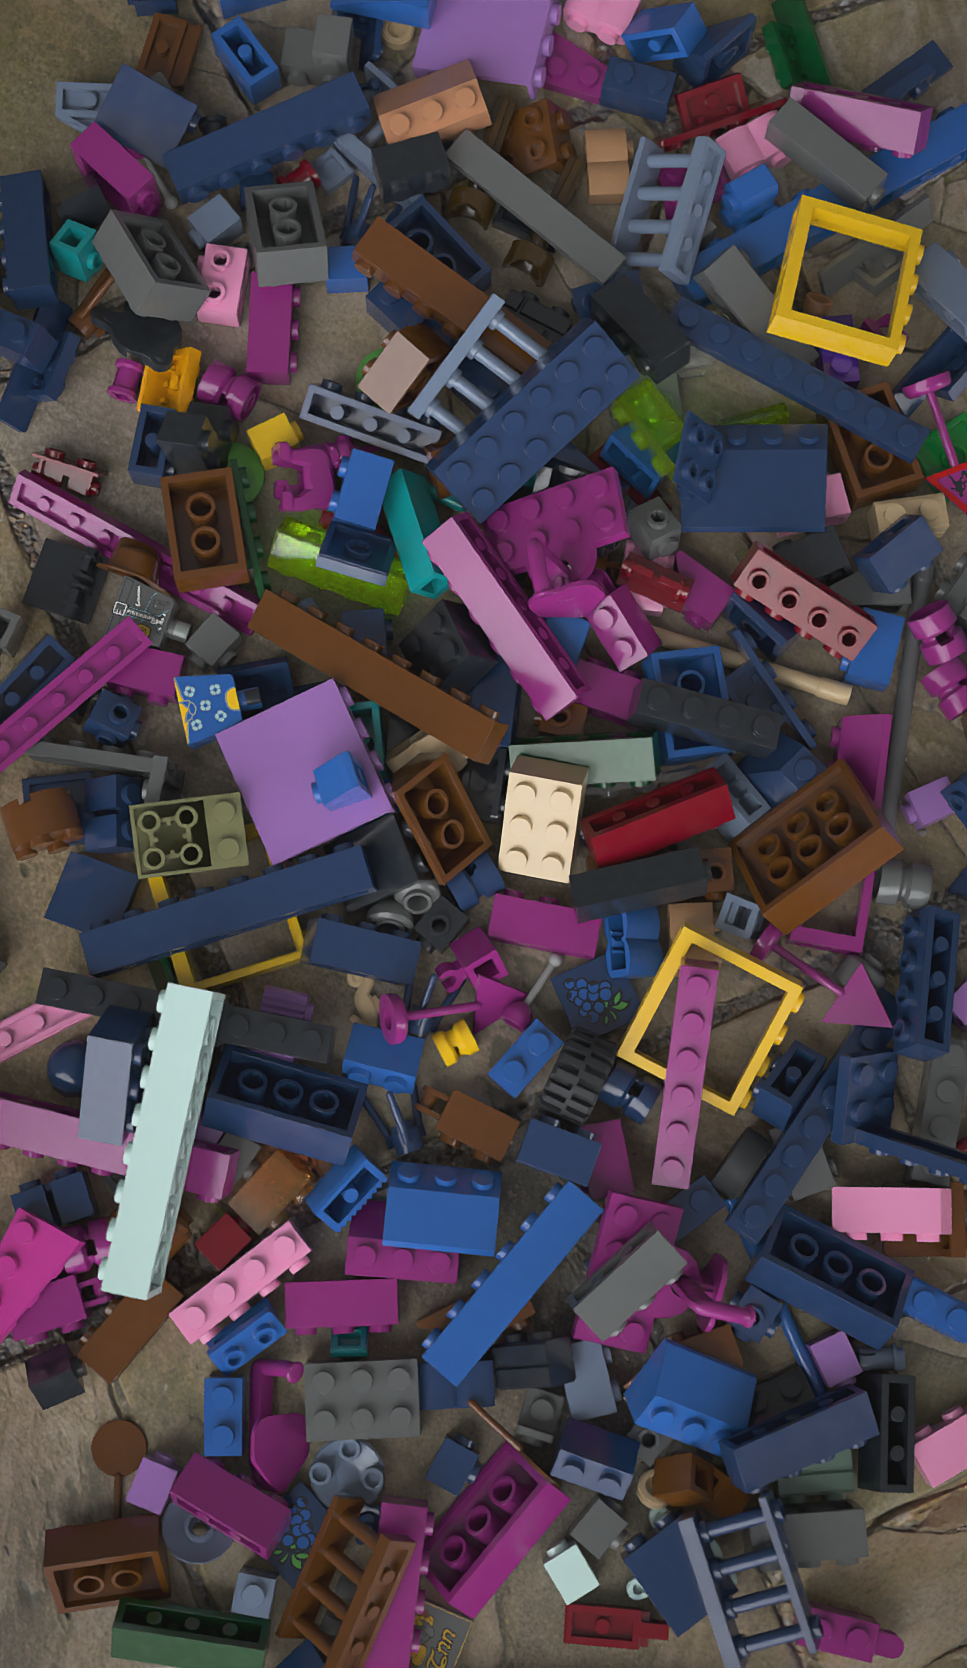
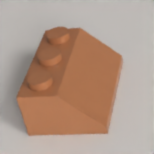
[372,59,492,144]

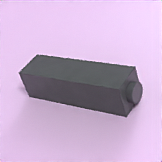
[765,98,888,212]

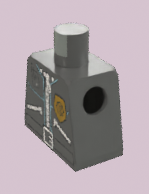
[103,575,193,651]

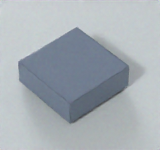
[310,146,355,196]

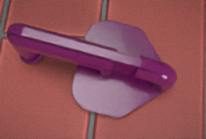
[248,1358,309,1493]

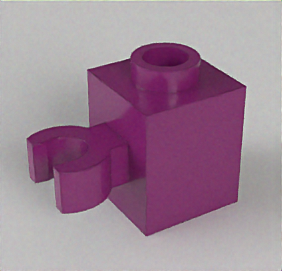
[434,926,508,993]

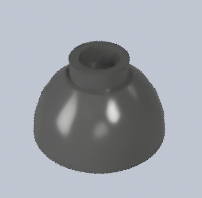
[364,895,414,934]

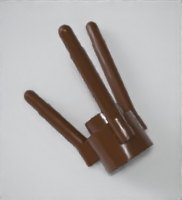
[67,267,115,339]

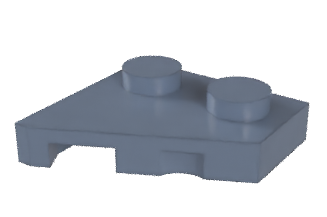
[55,82,125,148]

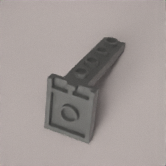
[24,736,186,804]

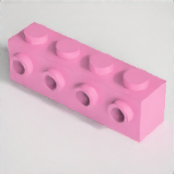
[168,1220,314,1345]

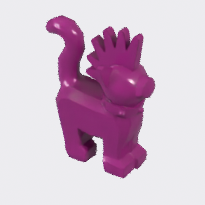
[271,434,382,519]

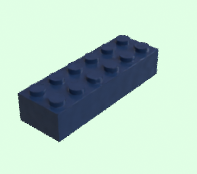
[425,317,640,524]

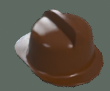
[96,537,174,599]

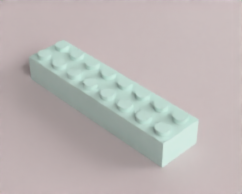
[98,983,225,1300]

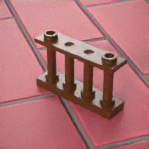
[275,1494,417,1668]

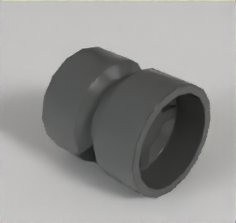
[872,859,933,910]

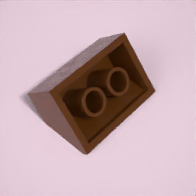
[391,752,492,885]
[43,1513,172,1614]

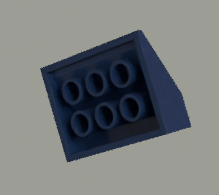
[680,424,828,532]

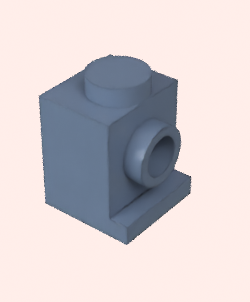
[715,893,766,940]

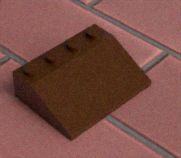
[727,758,904,936]

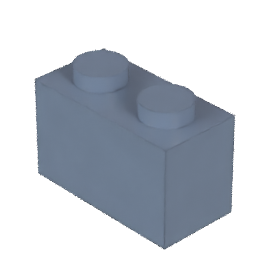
[564,1339,622,1421]

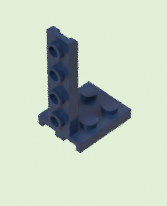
[831,1047,967,1185]

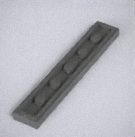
[446,129,626,287]

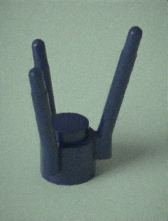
[339,175,403,246]
[403,973,467,1040]
[363,1083,427,1157]

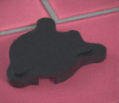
[90,301,182,372]

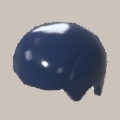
[47,1039,87,1097]

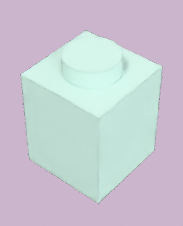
[543,1539,600,1605]

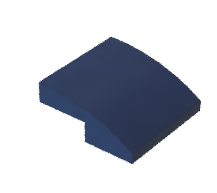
[44,851,142,932]

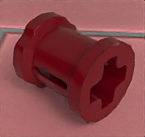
[276,159,321,188]

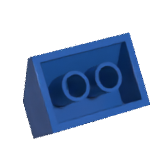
[641,645,734,767]
[382,1161,502,1257]
[624,1338,757,1457]

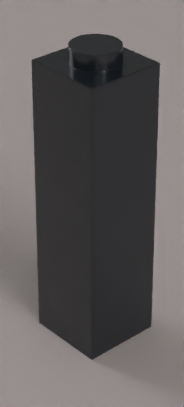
[569,846,712,924]

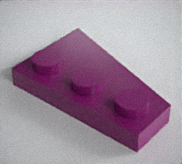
[540,31,607,105]

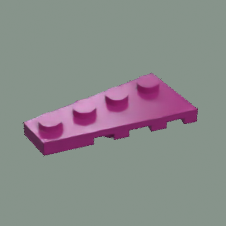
[0,1207,86,1344]

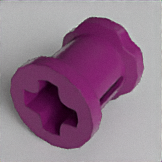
[106,358,145,404]

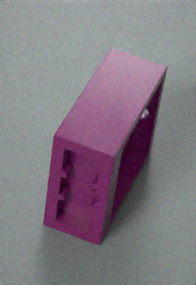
[70,121,163,218]
[785,870,876,955]

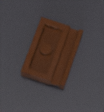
[137,12,204,92]

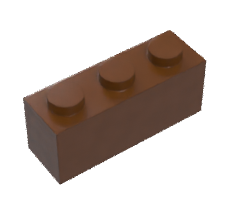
[76,1275,188,1384]

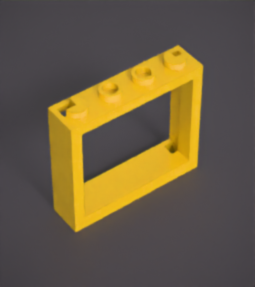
[767,195,925,367]
[147,822,307,991]
[617,921,806,1116]

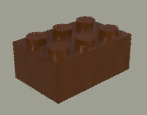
[815,381,924,511]
[160,467,250,593]

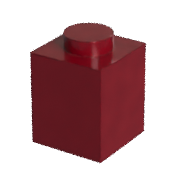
[194,1212,255,1271]

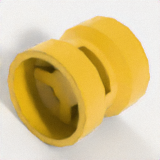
[431,1019,480,1067]

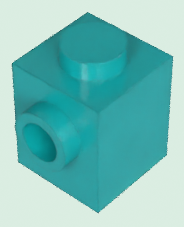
[49,219,104,283]

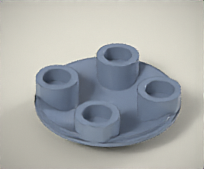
[309,1439,385,1508]

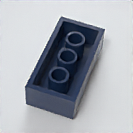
[201,1044,368,1167]
[744,1204,915,1350]

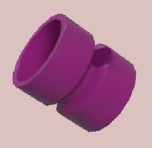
[196,360,262,423]
[906,599,967,666]
[920,655,967,722]
[62,1216,111,1276]

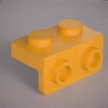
[136,346,202,413]

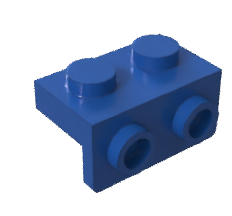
[207,1297,288,1377]

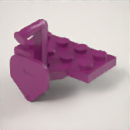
[483,466,630,618]
[571,1189,756,1354]

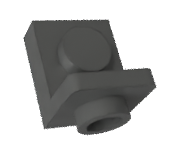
[516,1388,565,1447]

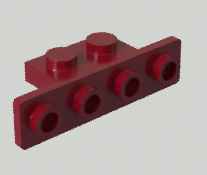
[652,72,787,152]

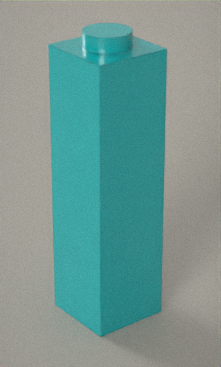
[382,468,450,599]

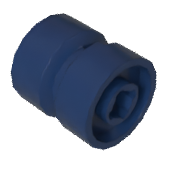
[445,850,506,913]
[598,1058,664,1125]

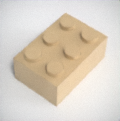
[497,755,589,883]

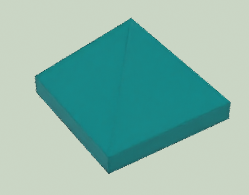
[330,1326,369,1360]

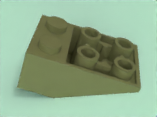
[129,792,250,879]

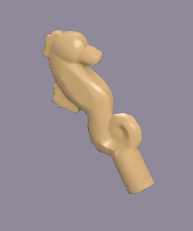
[346,974,380,1028]

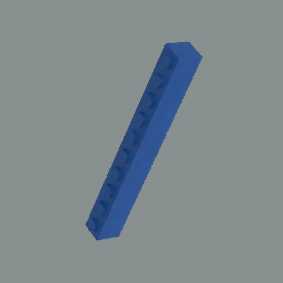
[671,103,967,308]

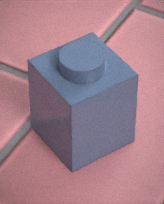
[187,193,244,250]
[231,1565,280,1619]

